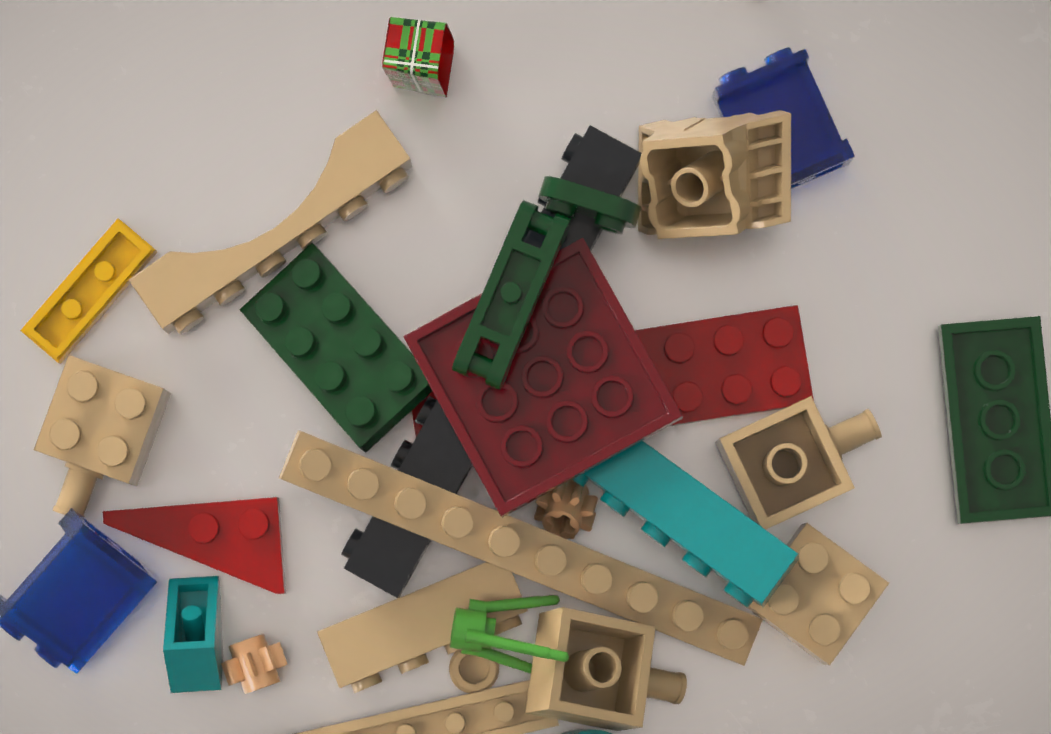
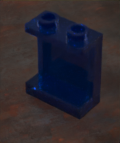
[712,47,855,190]
[0,508,157,674]

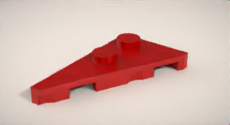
[103,497,286,594]

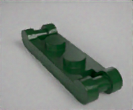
[452,200,572,390]

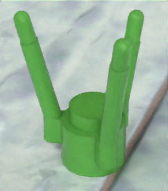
[450,595,569,673]

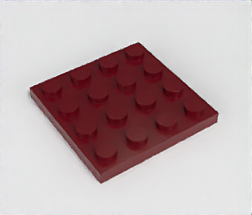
[403,238,683,518]

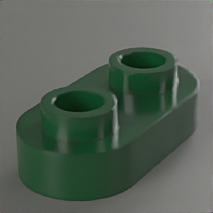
[538,176,642,234]

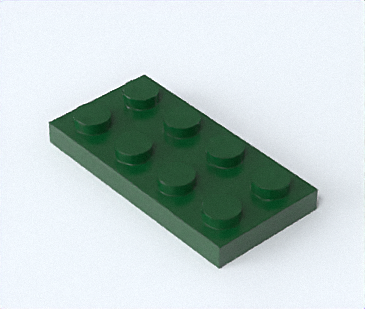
[239,242,432,453]
[938,316,1051,524]

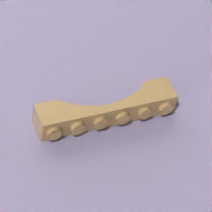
[129,110,412,334]

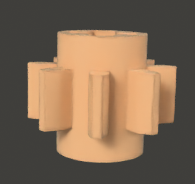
[534,480,598,539]
[221,634,288,694]

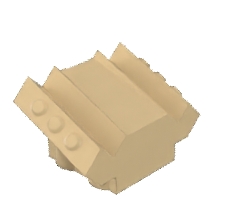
[638,110,791,239]

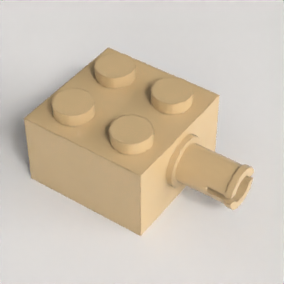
[34,355,171,521]
[715,396,882,530]
[747,523,889,665]
[525,607,687,731]

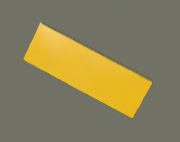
[20,218,157,364]

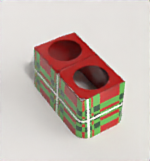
[382,17,454,98]

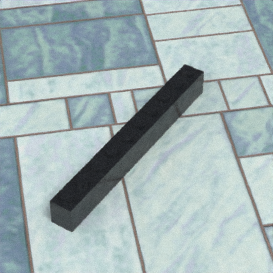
[341,125,642,598]

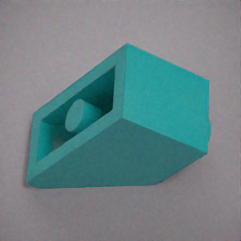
[163,576,223,693]

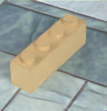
[317,562,528,693]

